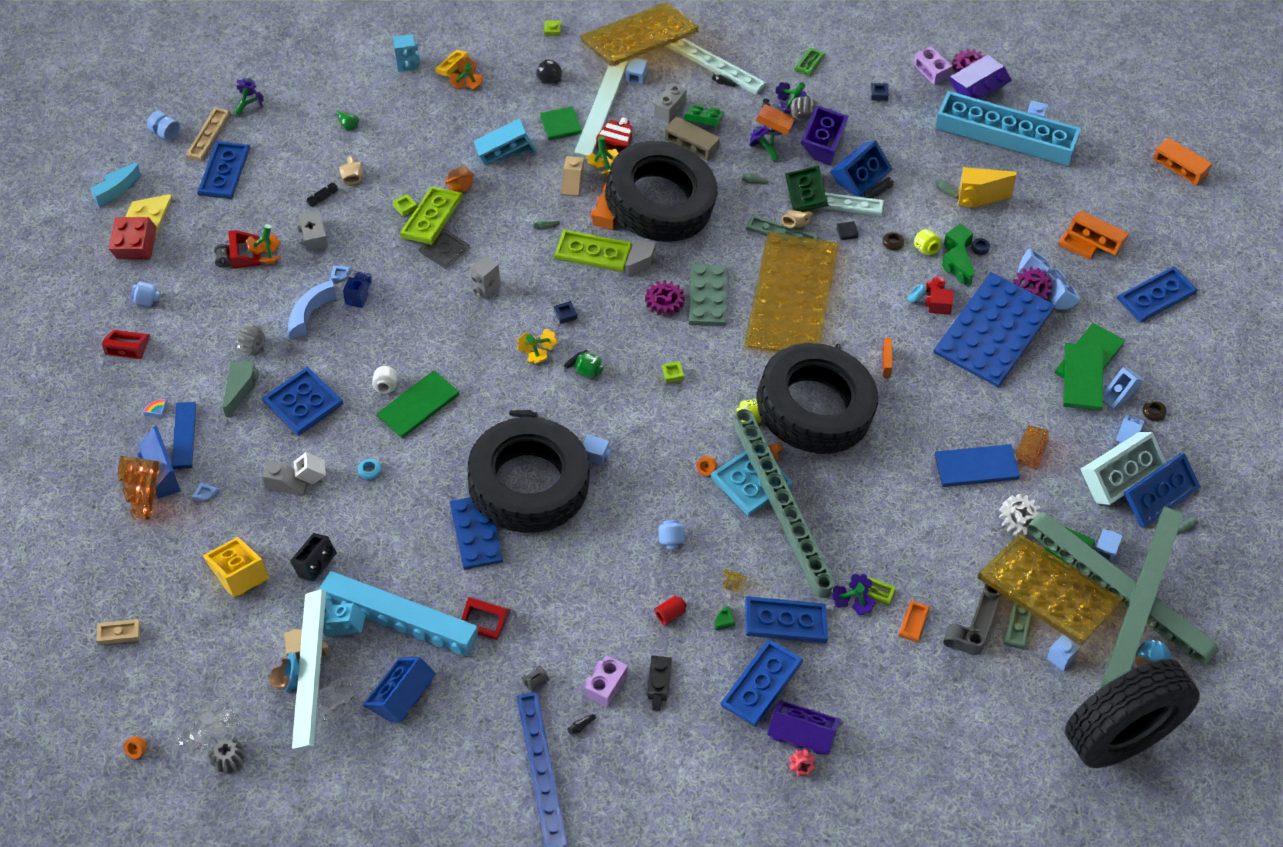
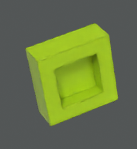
[544,20,561,36]
[392,194,417,217]
[661,361,684,384]

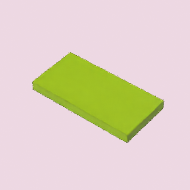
[399,186,463,245]
[554,229,633,272]

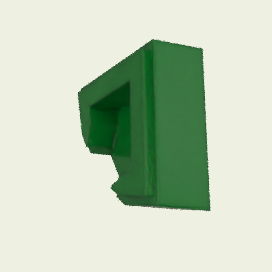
[715,606,735,630]

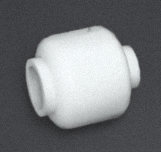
[372,366,398,394]

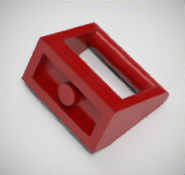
[229,230,261,269]
[102,330,150,359]
[461,597,511,640]

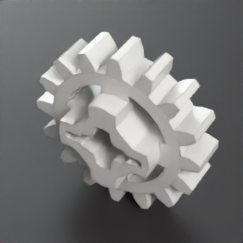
[999,494,1040,538]

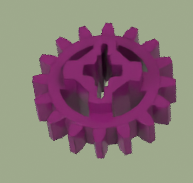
[952,49,986,73]
[1013,267,1053,300]
[645,280,685,317]

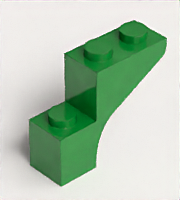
[942,223,974,287]

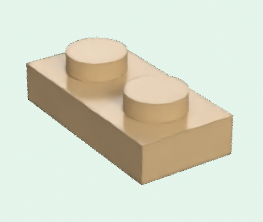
[96,619,140,645]

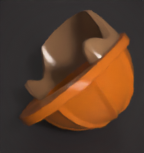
[445,166,474,193]

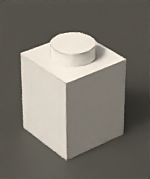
[294,452,326,484]

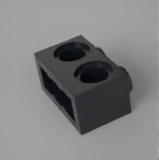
[290,533,337,581]

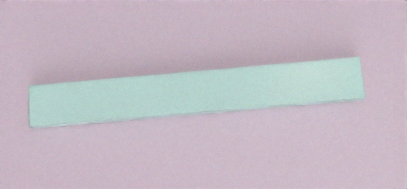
[649,26,766,95]
[574,58,628,159]
[292,589,326,751]

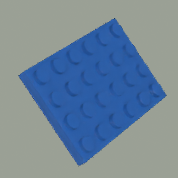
[933,272,1055,387]

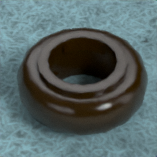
[882,231,905,251]
[1142,400,1167,421]

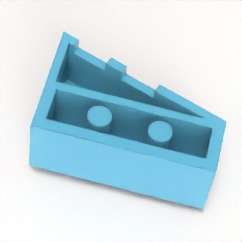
[473,119,537,165]

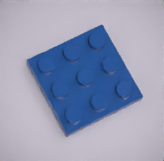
[262,366,343,436]

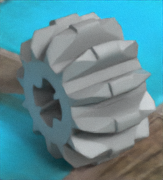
[791,96,820,120]
[236,322,266,355]
[208,735,245,773]

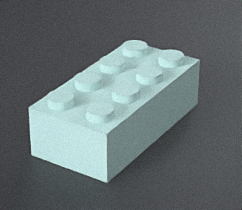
[1081,432,1166,505]

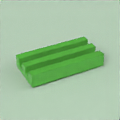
[794,47,825,77]

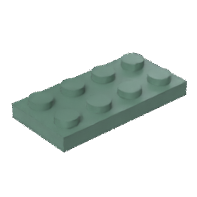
[689,264,727,326]

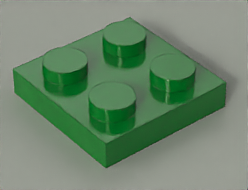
[684,104,724,126]

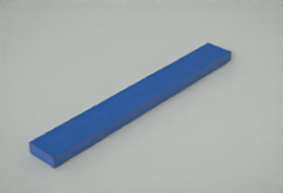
[517,692,568,847]

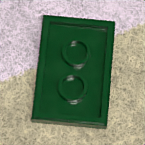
[785,165,829,212]

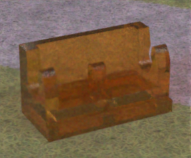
[1015,425,1049,470]

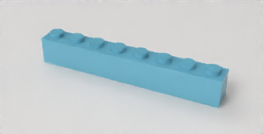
[319,571,478,656]

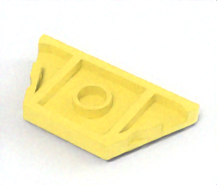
[126,194,172,237]

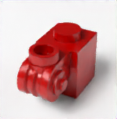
[925,276,953,315]

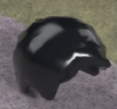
[536,59,562,84]

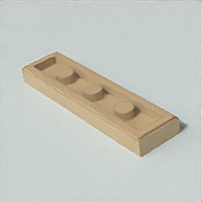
[186,107,231,162]

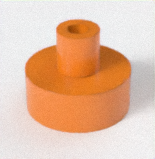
[768,442,783,460]
[696,455,717,476]
[124,736,147,759]

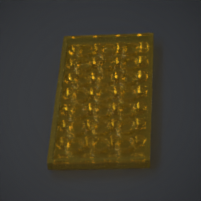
[744,232,839,353]

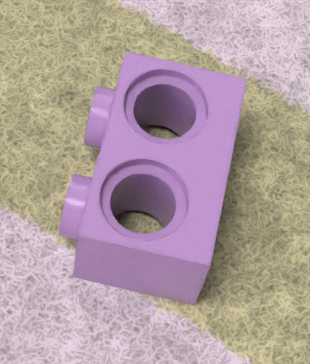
[914,46,952,85]
[584,655,628,707]

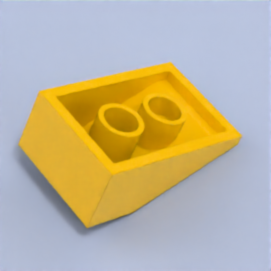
[958,167,1017,208]
[203,537,269,598]

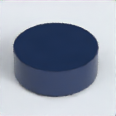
[971,238,990,255]

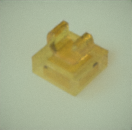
[722,569,747,592]

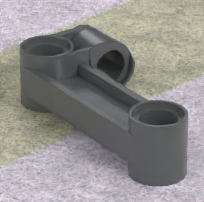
[943,580,1003,655]

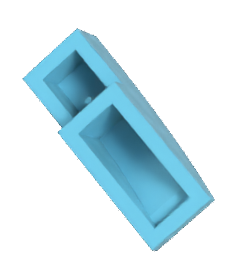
[90,162,141,207]

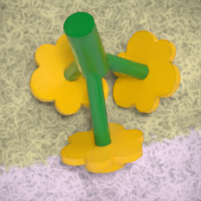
[586,136,619,176]
[517,329,558,364]

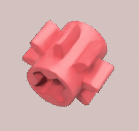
[789,749,816,777]

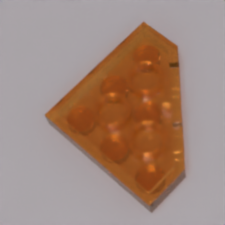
[117,456,159,520]

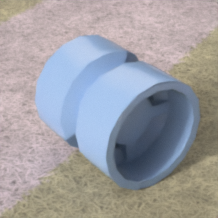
[147,110,181,141]

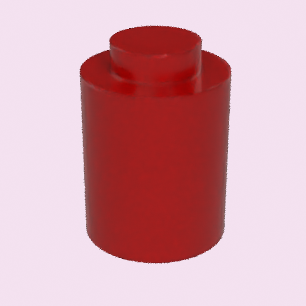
[654,596,687,626]

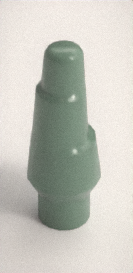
[742,173,768,184]
[936,179,959,198]
[533,219,560,229]
[1177,516,1199,534]

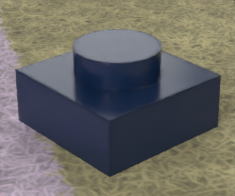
[871,83,889,100]
[554,301,577,324]

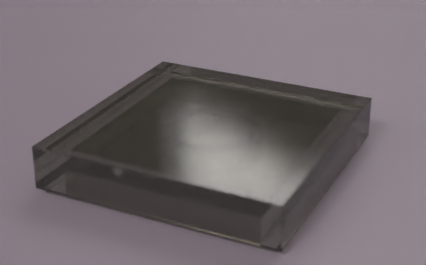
[419,228,470,269]

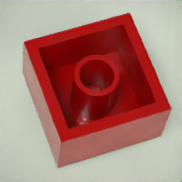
[109,217,157,259]

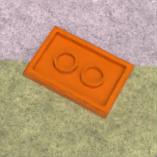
[756,104,795,135]

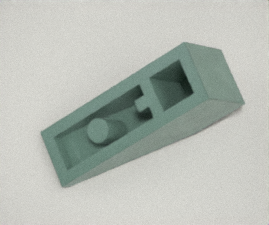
[223,361,259,417]

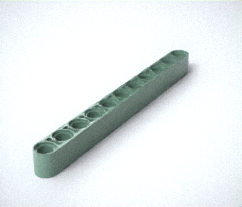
[734,409,834,598]
[1099,506,1184,689]
[1027,512,1219,666]

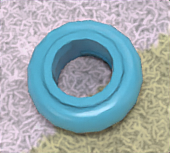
[908,284,927,303]
[357,459,382,480]

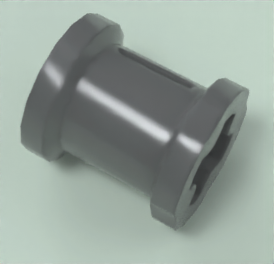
[214,244,231,267]
[521,665,549,692]

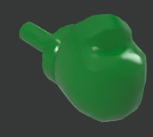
[336,110,359,131]

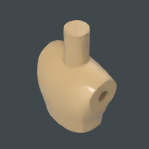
[339,156,363,185]
[781,210,812,228]

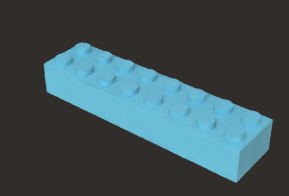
[935,91,1081,166]

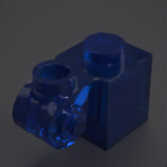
[343,271,372,308]

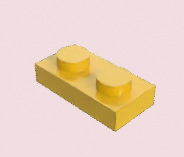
[435,50,470,77]

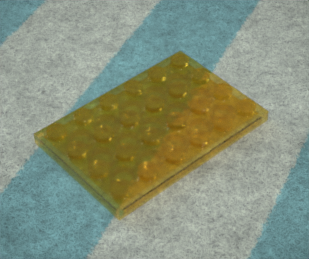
[580,2,699,67]
[977,534,1123,646]

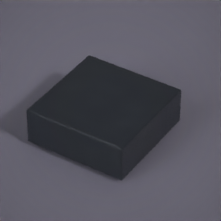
[837,221,859,240]

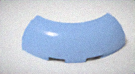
[1018,248,1080,310]
[288,280,336,339]

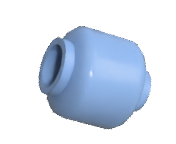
[131,281,160,307]
[658,520,685,549]

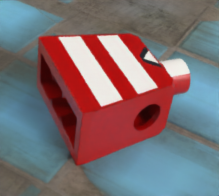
[596,118,633,153]

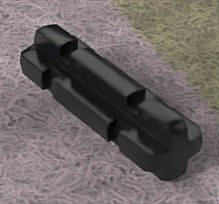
[864,177,894,199]
[306,182,338,207]

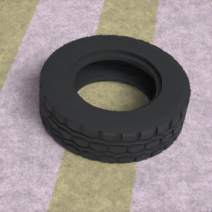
[605,141,718,242]
[756,343,879,454]
[467,417,590,533]
[1065,659,1200,768]

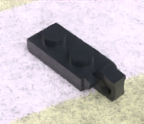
[647,656,672,711]

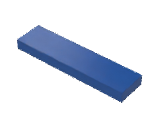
[172,402,196,469]

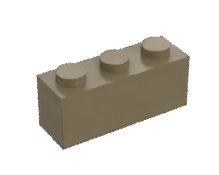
[665,116,720,161]

